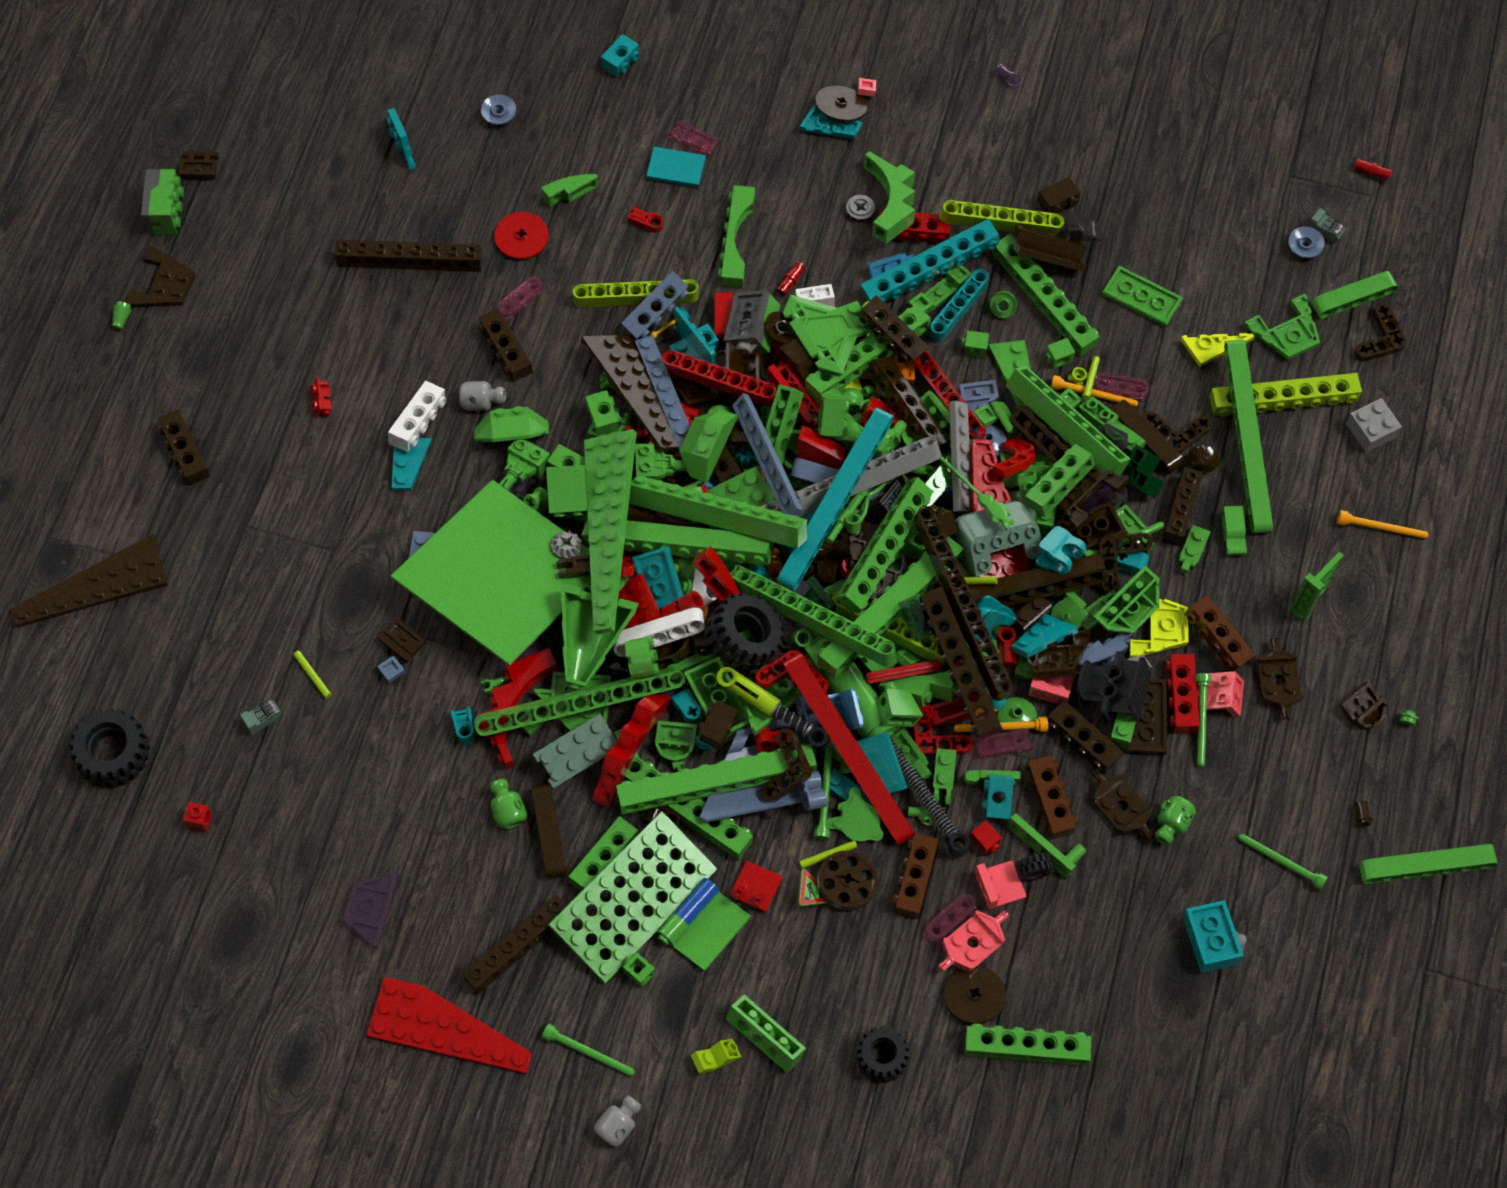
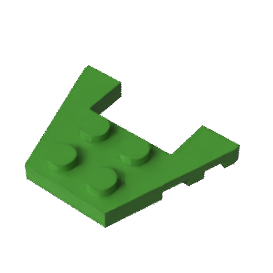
[1244,294,1320,360]

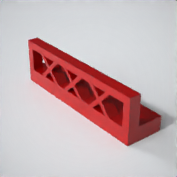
[767,364,820,429]

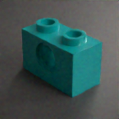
[601,34,640,77]
[982,774,1014,819]

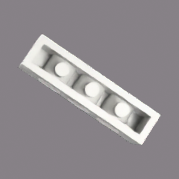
[388,381,446,452]

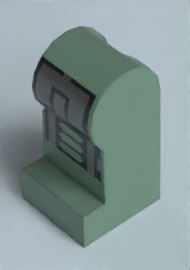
[1309,208,1346,242]
[240,700,282,735]

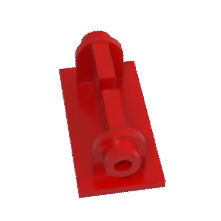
[310,377,332,419]

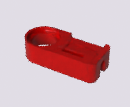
[628,205,664,233]

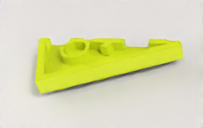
[1181,333,1254,367]

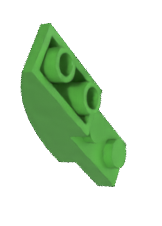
[1079,396,1146,454]

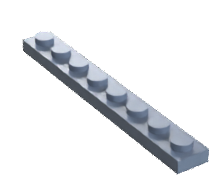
[635,335,690,450]
[732,393,803,516]

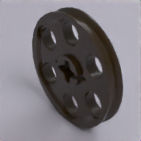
[817,851,878,910]

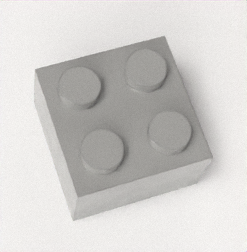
[1346,398,1402,453]

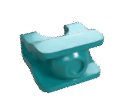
[1035,526,1086,575]
[967,595,1017,640]

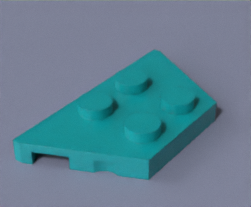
[386,108,416,170]

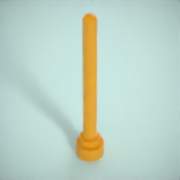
[1050,375,1138,407]
[1337,510,1429,539]
[954,716,1048,732]

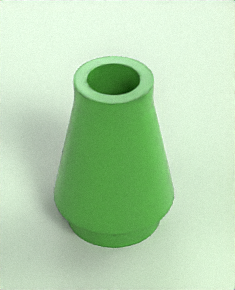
[112,301,132,330]

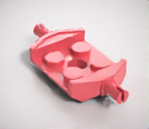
[938,910,1009,972]

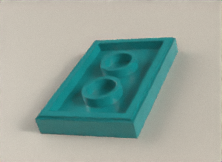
[646,147,706,188]
[632,546,684,610]
[857,731,907,793]

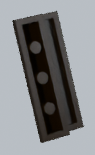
[1013,224,1087,272]
[779,337,859,381]

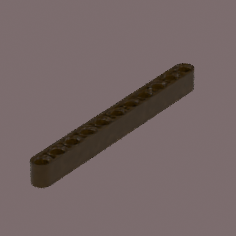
[913,506,1012,701]

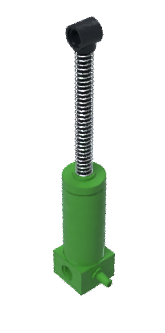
[804,636,970,858]

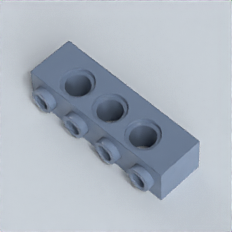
[621,271,688,340]

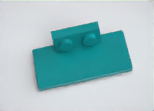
[669,307,716,368]

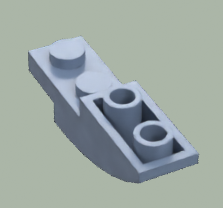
[1076,630,1138,672]

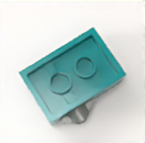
[1183,900,1246,974]

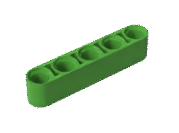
[1311,271,1398,319]

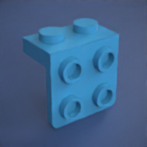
[828,689,864,731]

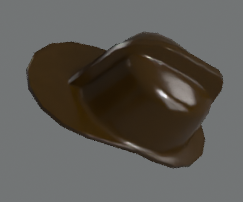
[652,636,693,663]

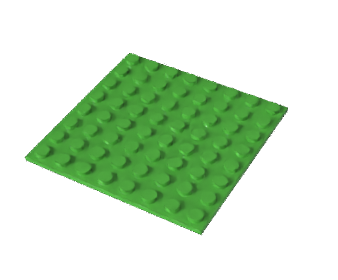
[391,480,591,666]

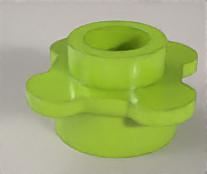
[1068,367,1089,386]

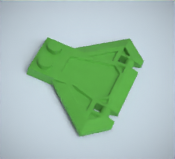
[783,295,872,375]

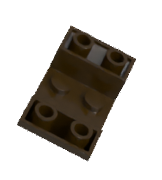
[824,509,880,569]

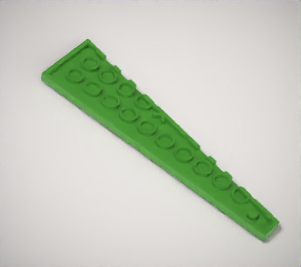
[584,429,637,634]

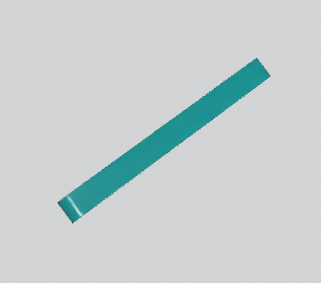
[777,407,894,591]

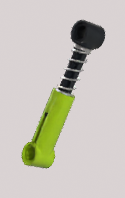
[717,667,829,747]

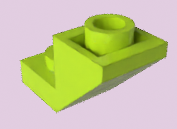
[690,1039,742,1074]

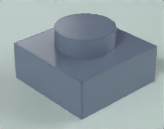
[377,655,405,683]

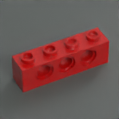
[879,210,950,244]
[1165,654,1200,733]

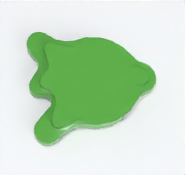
[827,787,884,841]

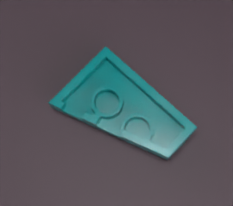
[799,104,863,139]
[392,438,432,492]
[1011,614,1078,658]

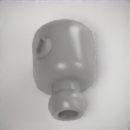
[459,381,506,413]
[594,1095,641,1147]

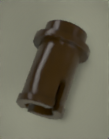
[1354,800,1373,827]

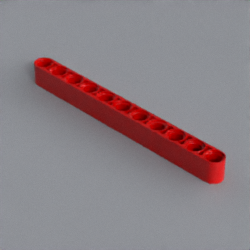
[783,652,915,845]

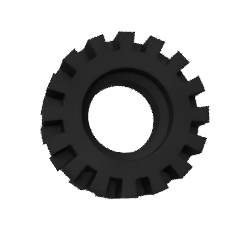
[1015,853,1054,882]

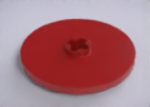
[494,212,549,260]

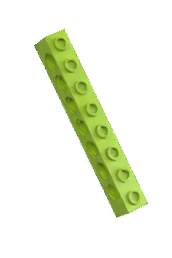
[1209,373,1362,417]

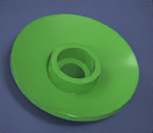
[998,697,1037,734]

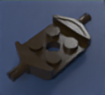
[1257,637,1304,720]
[1091,769,1155,841]

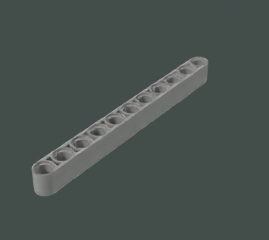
[761,437,941,517]

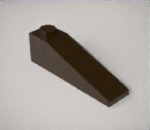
[1068,501,1127,559]

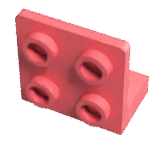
[1197,671,1244,717]
[1028,672,1076,705]
[975,861,1026,910]

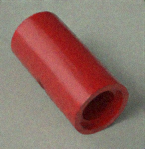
[662,591,704,617]

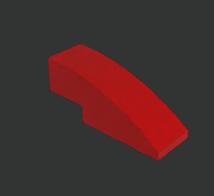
[692,546,739,602]
[931,695,987,726]

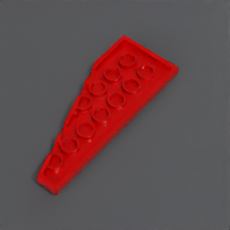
[970,439,1029,578]
[367,977,532,1075]

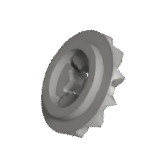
[846,195,875,221]
[551,530,582,558]

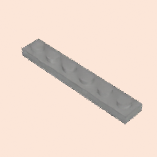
[949,401,972,514]

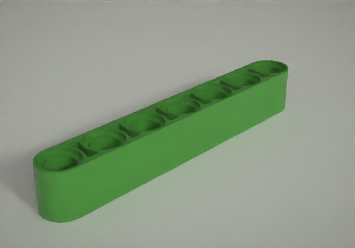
[1358,844,1498,884]

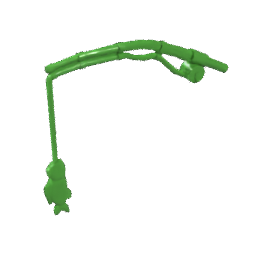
[826,456,1015,544]

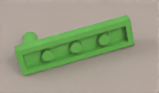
[1007,813,1086,879]

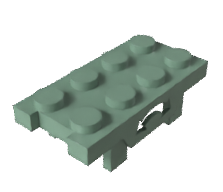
[532,714,617,788]

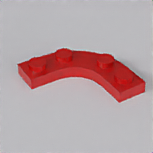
[993,437,1035,478]

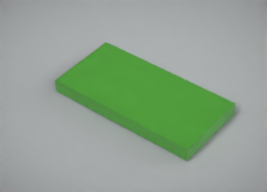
[1102,266,1183,328]

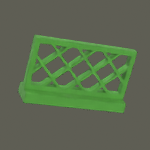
[1290,552,1344,622]

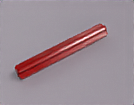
[866,660,941,684]

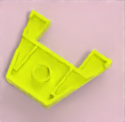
[1129,599,1188,658]

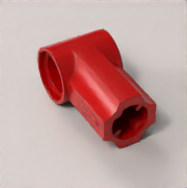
[997,626,1017,668]
[754,728,793,753]

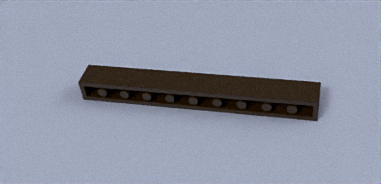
[914,553,1107,628]

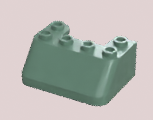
[955,501,1041,577]

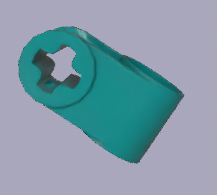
[1110,547,1149,575]
[671,688,702,726]
[451,706,475,746]

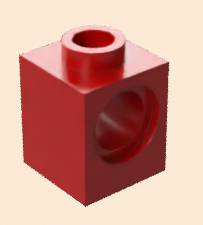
[183,802,212,832]
[970,820,1002,856]

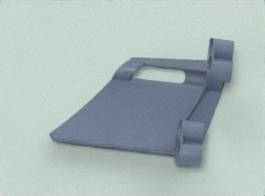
[699,696,827,822]

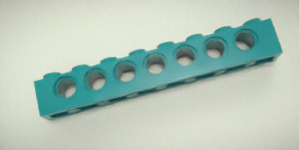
[861,218,1000,303]

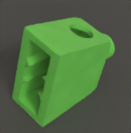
[877,682,923,727]

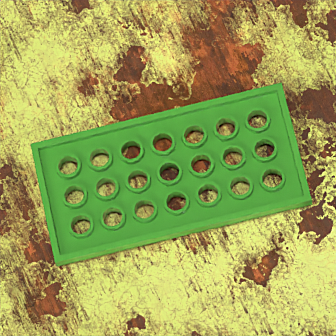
[548,811,717,983]

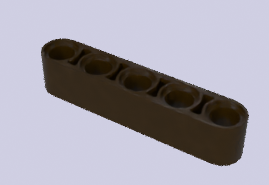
[1110,400,1184,474]
[531,784,567,879]

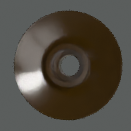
[765,311,797,344]

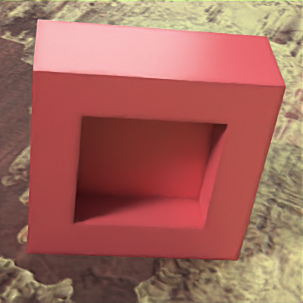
[857,78,876,97]

